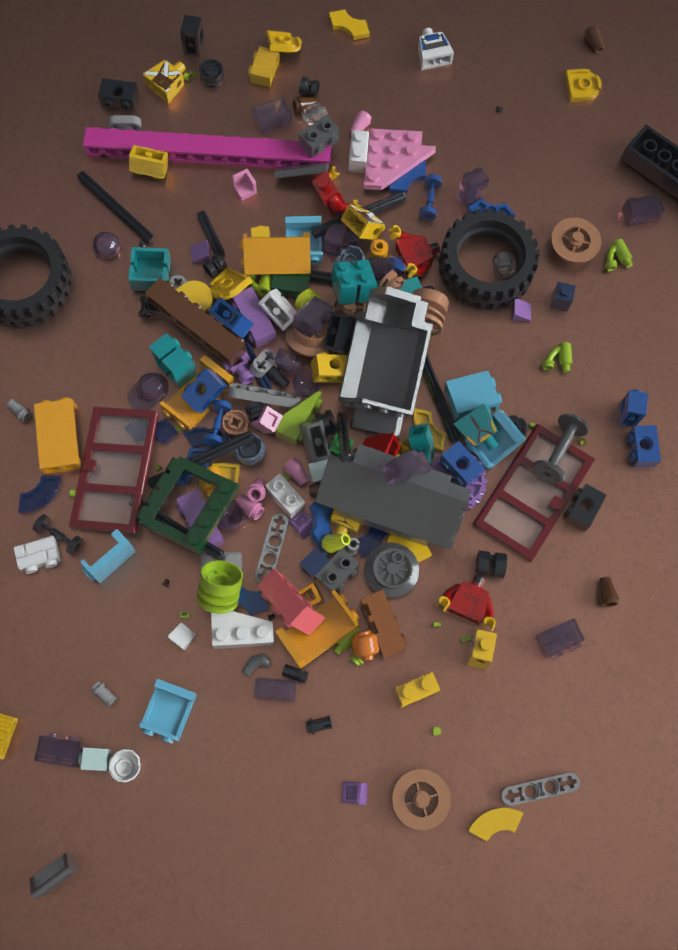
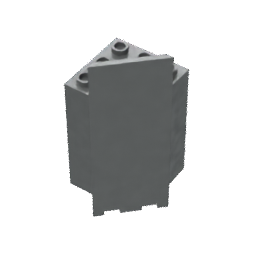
[338,286,433,437]
[315,444,472,550]

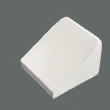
[168,623,197,651]

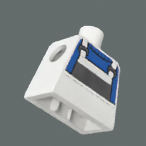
[418,28,454,70]

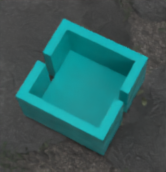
[128,247,171,291]
[331,260,377,305]
[149,333,196,389]

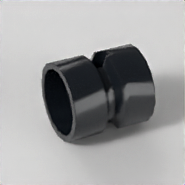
[475,550,507,579]

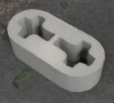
[108,115,141,131]
[249,349,277,378]

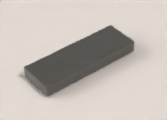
[274,162,329,178]

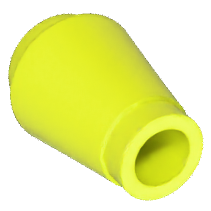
[322,534,350,553]

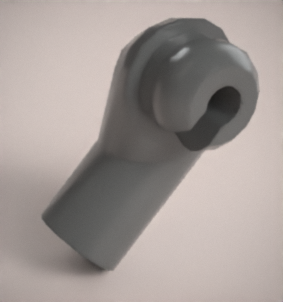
[241,653,271,677]

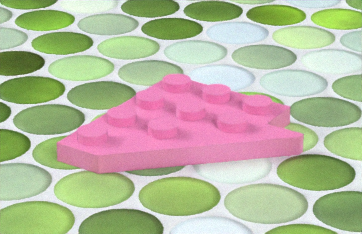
[364,129,436,190]

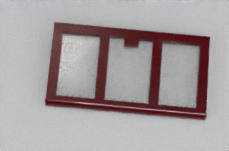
[69,407,159,534]
[473,424,595,562]

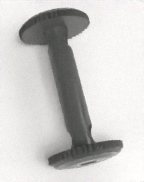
[533,414,589,483]

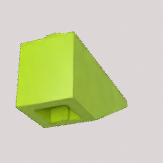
[276,391,323,446]

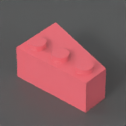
[257,569,325,635]

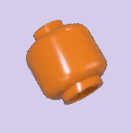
[351,630,379,661]

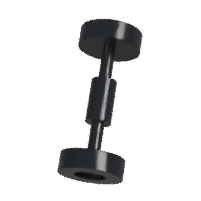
[32,514,83,556]

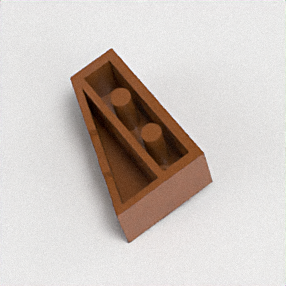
[359,590,407,660]

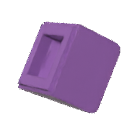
[191,240,210,263]
[512,299,531,321]
[289,510,313,540]
[341,781,368,805]

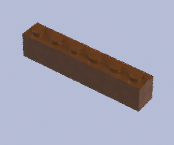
[145,278,246,368]

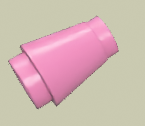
[348,110,371,135]
[283,457,309,486]
[246,477,266,502]
[235,494,265,520]

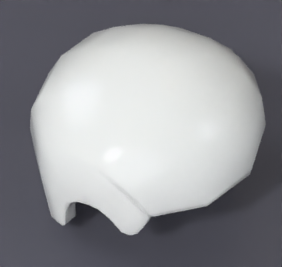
[109,749,141,783]

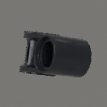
[138,295,169,320]

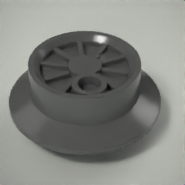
[364,543,419,598]

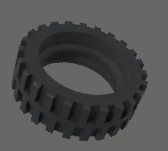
[439,208,540,310]
[0,224,72,328]

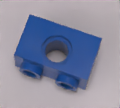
[209,297,254,338]
[181,369,228,413]
[617,389,648,427]
[627,425,661,467]
[439,441,485,488]

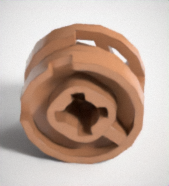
[377,270,405,290]
[222,410,250,439]

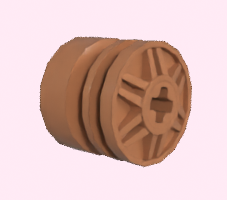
[412,288,449,336]

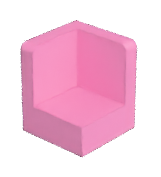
[232,169,257,201]
[250,406,283,434]

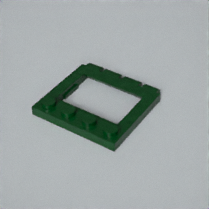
[136,456,240,554]

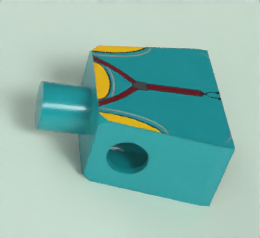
[454,403,500,451]

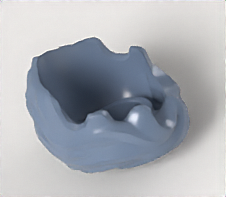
[335,245,366,264]
[233,433,266,466]

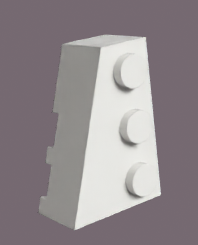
[211,611,274,649]

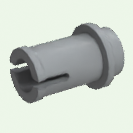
[6,399,31,422]
[343,538,360,556]
[91,681,117,707]

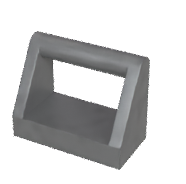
[29,852,79,900]

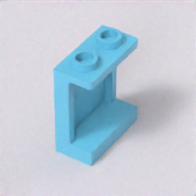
[285,216,323,265]
[444,371,502,422]
[464,410,527,469]
[80,529,136,583]
[138,679,197,744]

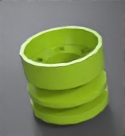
[196,560,243,614]

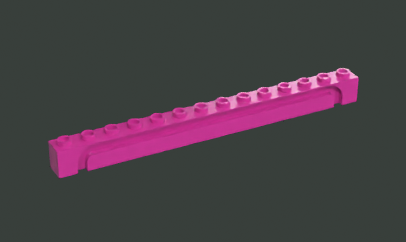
[83,127,331,171]

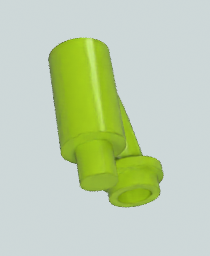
[604,238,633,272]
[243,272,273,297]
[541,342,573,373]
[333,628,364,667]

